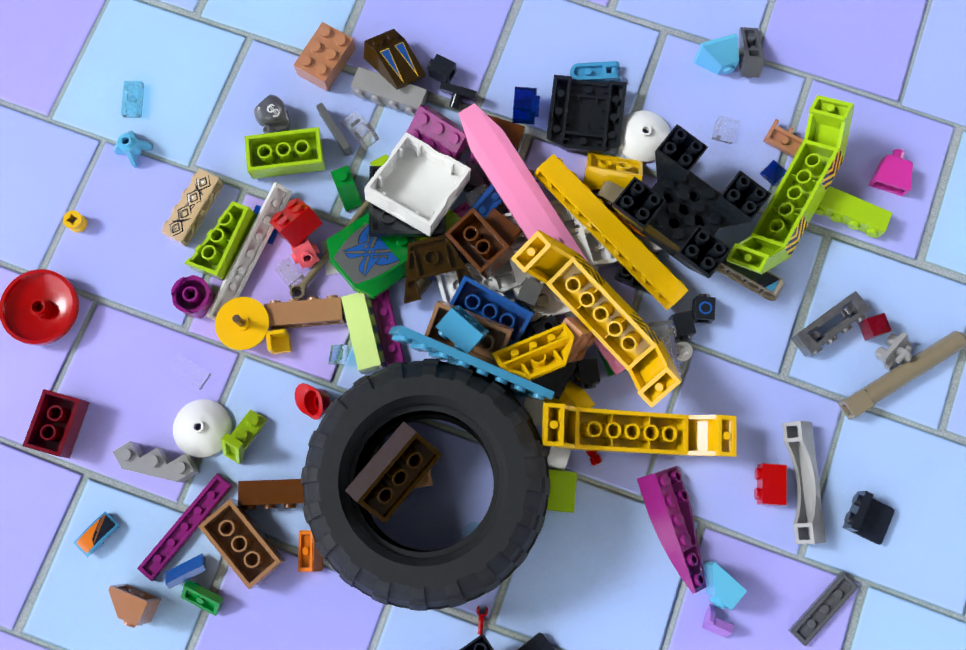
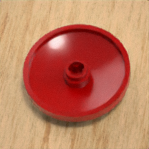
[0,269,79,346]

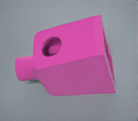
[868,149,913,197]

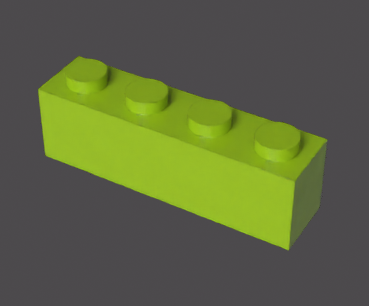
[815,186,893,238]

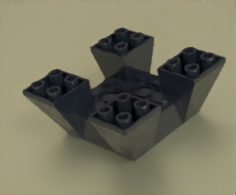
[612,124,772,278]

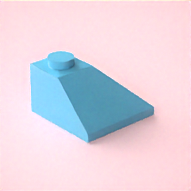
[694,33,739,75]

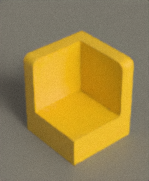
[266,329,292,355]

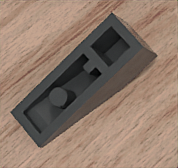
[739,27,765,78]

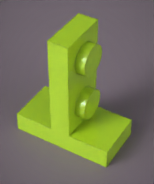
[221,409,267,465]

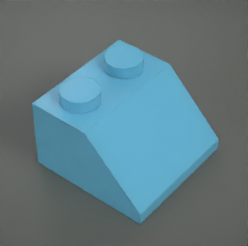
[703,561,747,610]

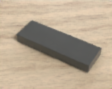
[316,103,352,156]

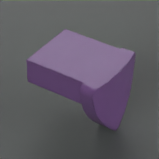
[702,604,734,638]

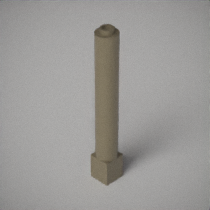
[838,331,966,420]

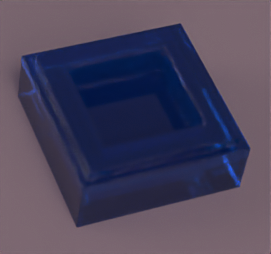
[760,160,786,186]

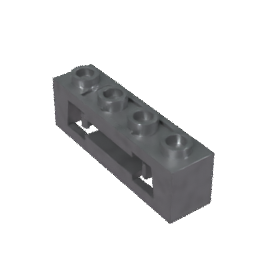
[790,291,870,356]

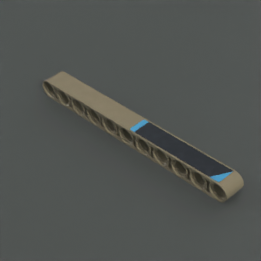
[596,181,785,301]

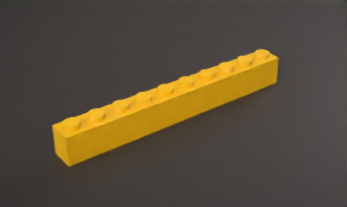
[534,154,688,310]

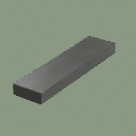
[788,572,859,646]

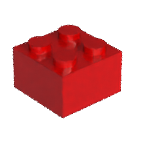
[269,198,323,248]

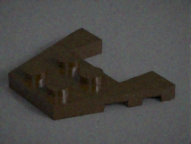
[404,234,472,304]

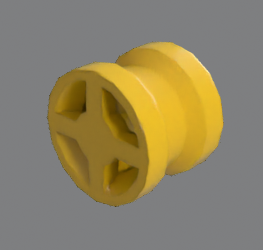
[63,210,87,233]

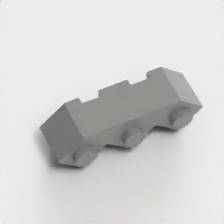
[113,441,200,483]

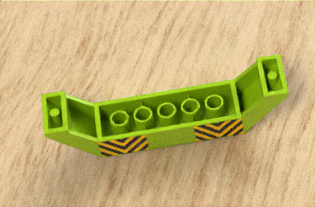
[726,95,854,274]

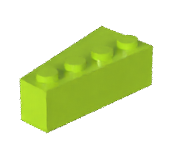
[184,201,257,281]

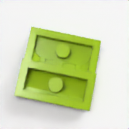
[547,470,578,513]

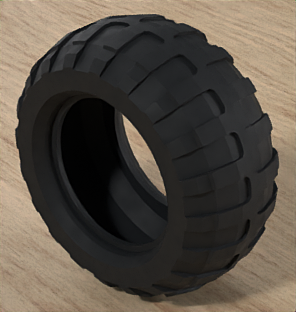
[301,358,550,611]

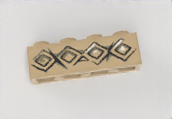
[161,168,224,247]

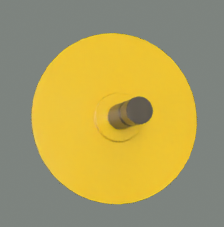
[215,297,269,350]

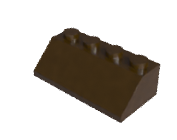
[345,422,442,524]

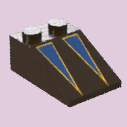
[364,29,426,90]

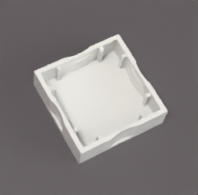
[364,132,471,236]

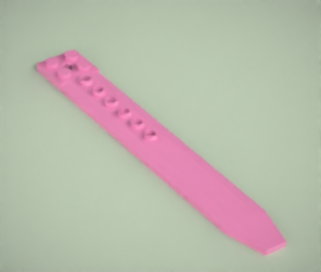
[458,103,626,375]

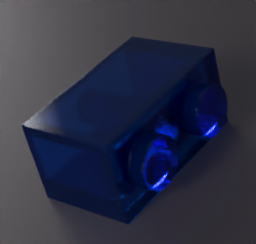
[512,87,540,125]

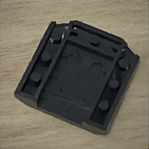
[546,74,627,154]

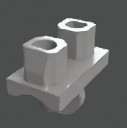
[875,332,912,370]

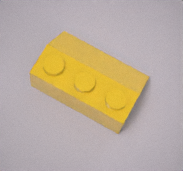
[583,152,643,190]

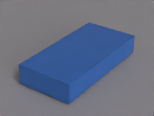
[165,553,206,589]

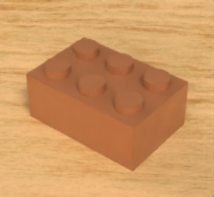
[293,22,356,92]

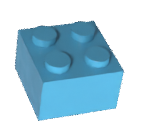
[436,305,489,354]

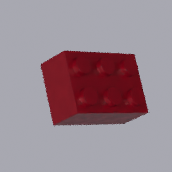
[22,389,90,459]

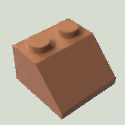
[108,584,161,628]

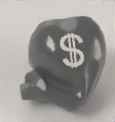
[254,95,290,134]

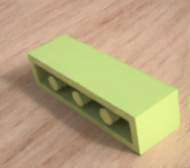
[341,292,385,373]

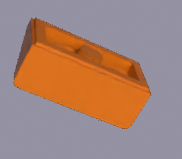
[298,530,323,572]

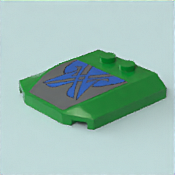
[326,213,413,299]

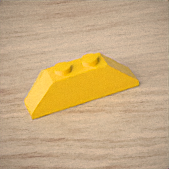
[492,323,574,381]

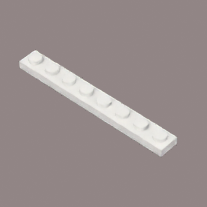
[206,182,292,321]

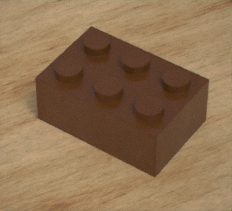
[445,208,515,279]

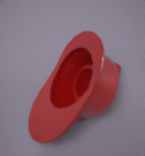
[294,383,332,420]

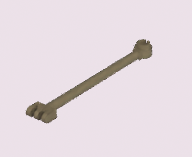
[289,200,369,300]

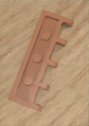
[763,119,803,158]

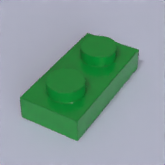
[181,580,223,616]

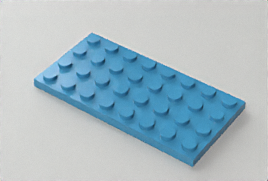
[389,325,555,401]

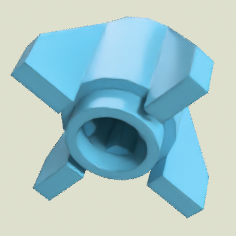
[114,130,153,168]

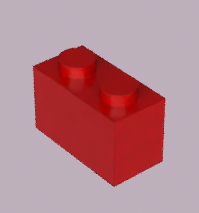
[754,463,787,506]

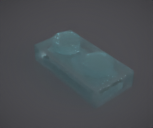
[121,81,144,118]

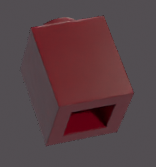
[858,313,892,341]

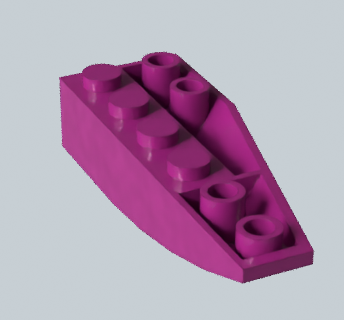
[637,466,707,594]

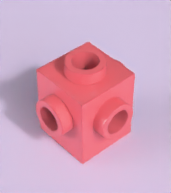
[291,237,320,269]

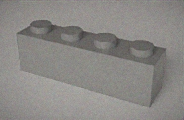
[350,67,428,116]

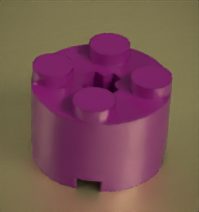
[171,275,216,318]

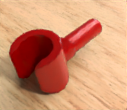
[476,606,488,635]

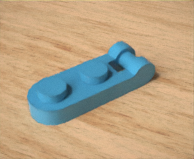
[570,61,621,82]

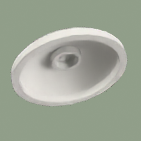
[619,110,670,163]
[173,399,232,458]

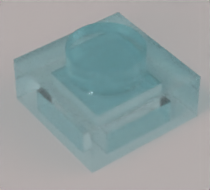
[328,344,349,365]

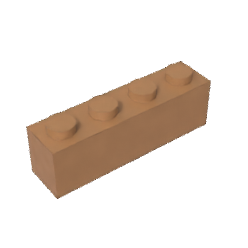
[264,295,345,330]

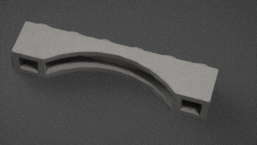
[782,421,826,544]

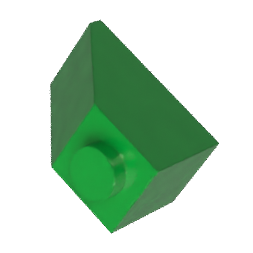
[330,165,363,212]

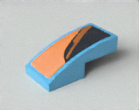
[74,511,119,558]

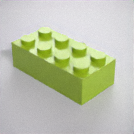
[244,127,326,179]

